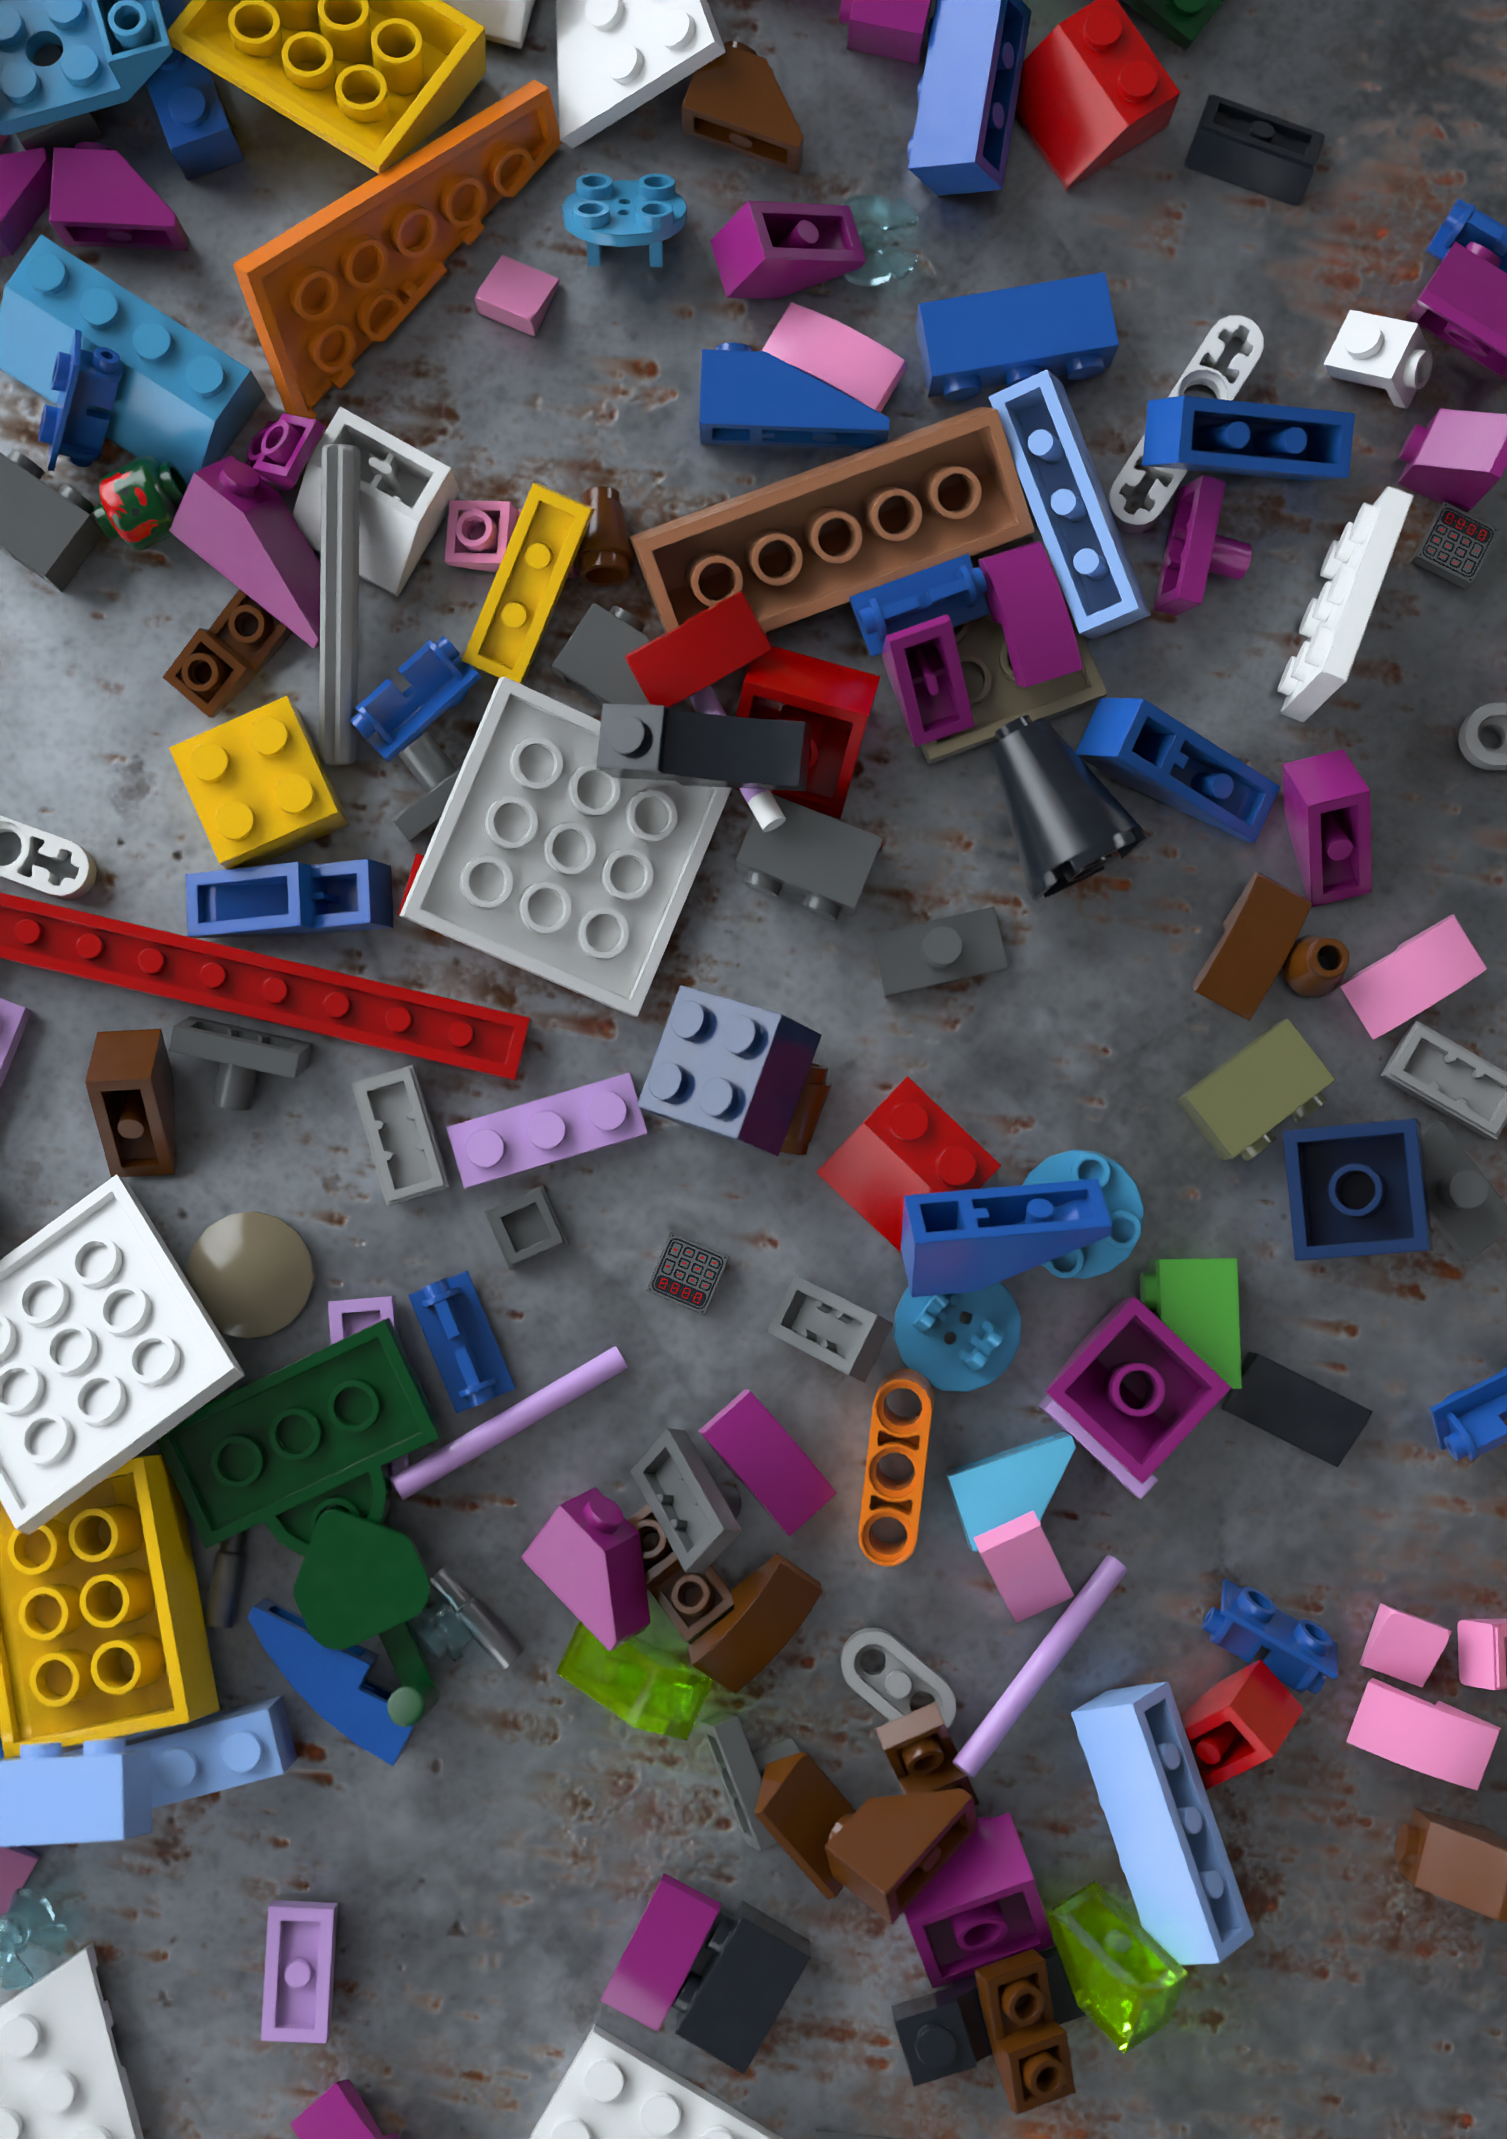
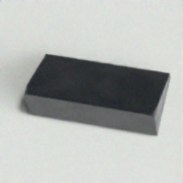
[1185,94,1325,205]
[1221,1352,1373,1467]

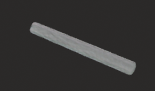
[319,444,360,765]

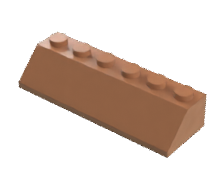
[629,406,1035,633]

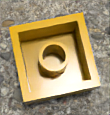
[169,696,350,869]

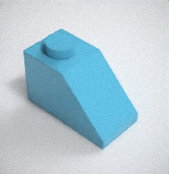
[943,1431,1076,1552]

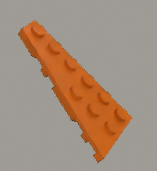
[232,80,562,419]

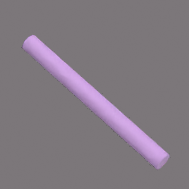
[391,1346,628,1500]
[952,1555,1128,1779]

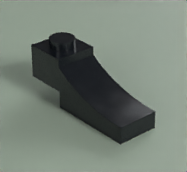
[596,703,812,791]
[891,1941,1098,2087]

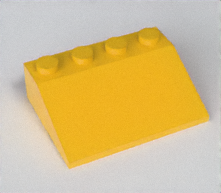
[167,0,486,174]
[0,1454,220,1758]

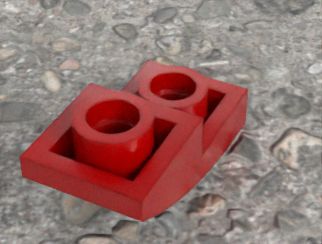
[624,590,773,708]

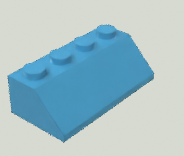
[0,234,265,485]

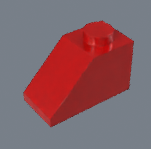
[1180,1659,1304,1791]

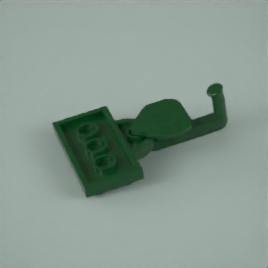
[156,1318,444,1727]

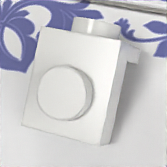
[1324,310,1433,409]

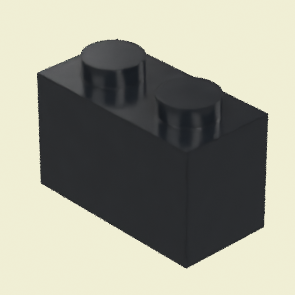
[672,1900,811,2075]

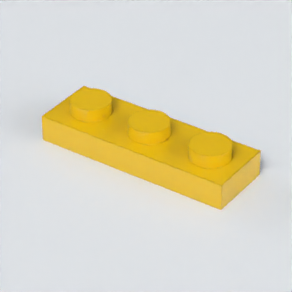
[461,483,595,685]

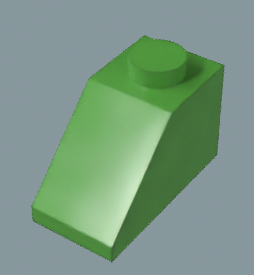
[1140,1258,1242,1389]

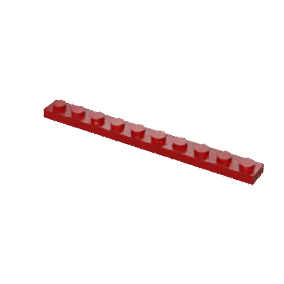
[0,892,532,1081]

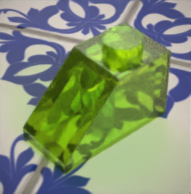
[556,1620,714,1741]
[1047,1880,1188,2054]

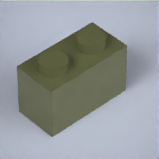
[1176,1019,1336,1162]

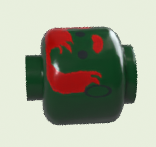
[94,455,188,551]

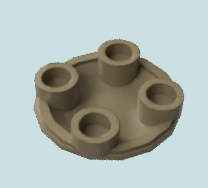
[186,1211,317,1339]

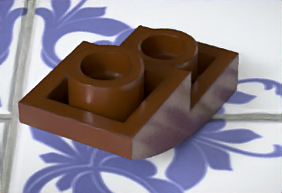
[162,589,293,718]
[1192,871,1312,1021]
[628,1504,735,1645]
[688,1553,823,1694]
[875,1702,980,1806]
[975,1949,1076,2115]

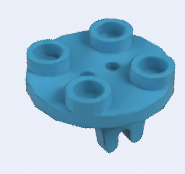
[562,173,687,267]
[1023,1149,1145,1279]
[893,1282,1021,1392]

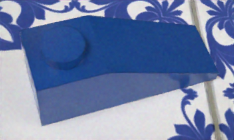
[699,342,890,449]
[1075,698,1281,843]
[901,1179,1113,1297]

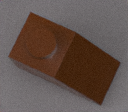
[681,41,804,174]
[85,1028,176,1178]
[825,1789,978,1925]
[1394,1807,1507,1923]

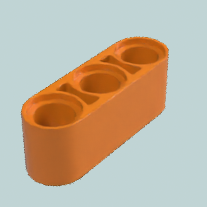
[858,1368,934,1566]

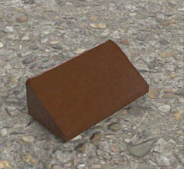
[754,1752,856,1900]

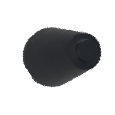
[990,715,1148,900]

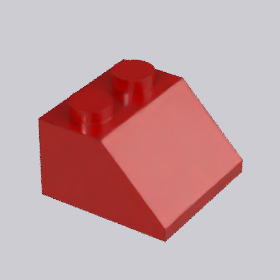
[1015,0,1181,191]
[732,646,881,819]
[816,1076,1002,1254]

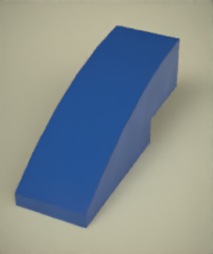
[185,859,394,938]
[247,1598,417,1766]

